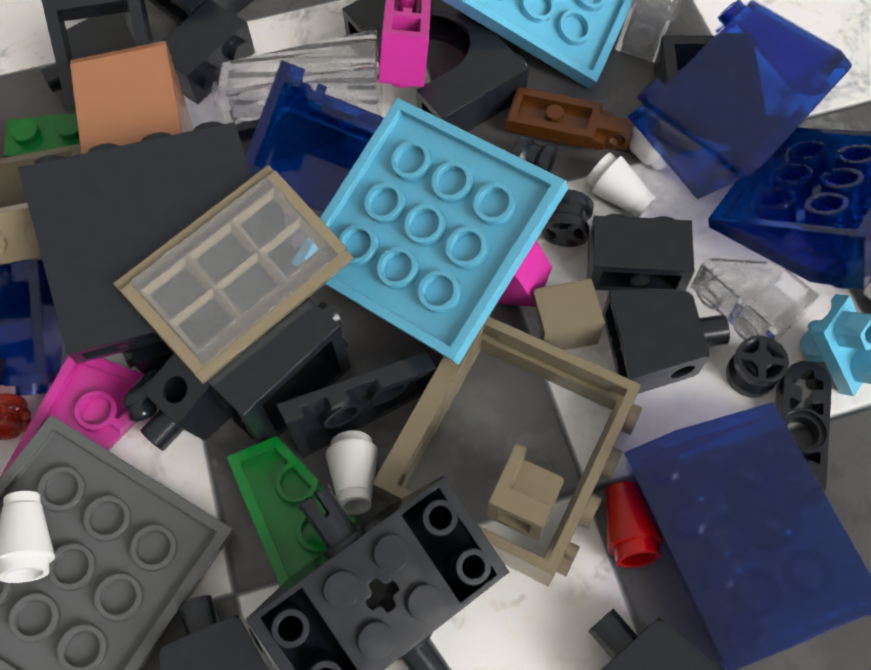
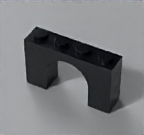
[342,0,529,132]

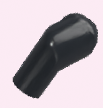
[122,365,163,423]

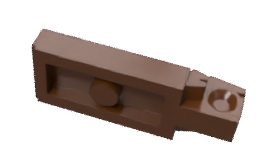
[505,86,634,151]

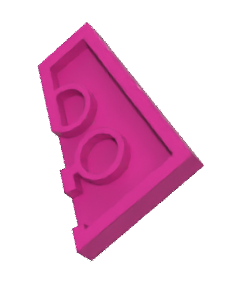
[0,356,144,478]

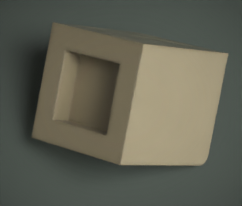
[533,279,605,350]
[487,443,564,541]

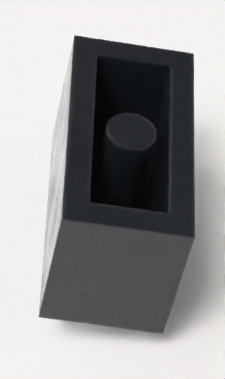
[162,0,255,104]
[588,214,695,291]

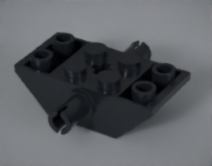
[246,476,510,670]

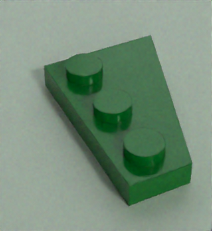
[227,436,358,587]

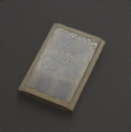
[113,165,354,385]

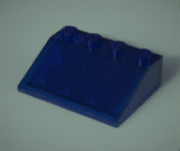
[708,126,871,290]
[624,402,871,670]

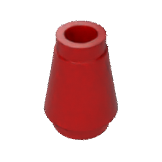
[605,481,663,568]

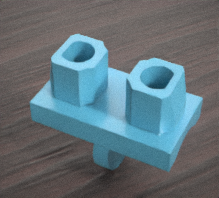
[800,294,871,396]

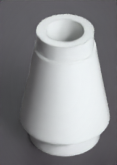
[586,152,657,218]
[326,431,378,515]
[0,491,55,583]

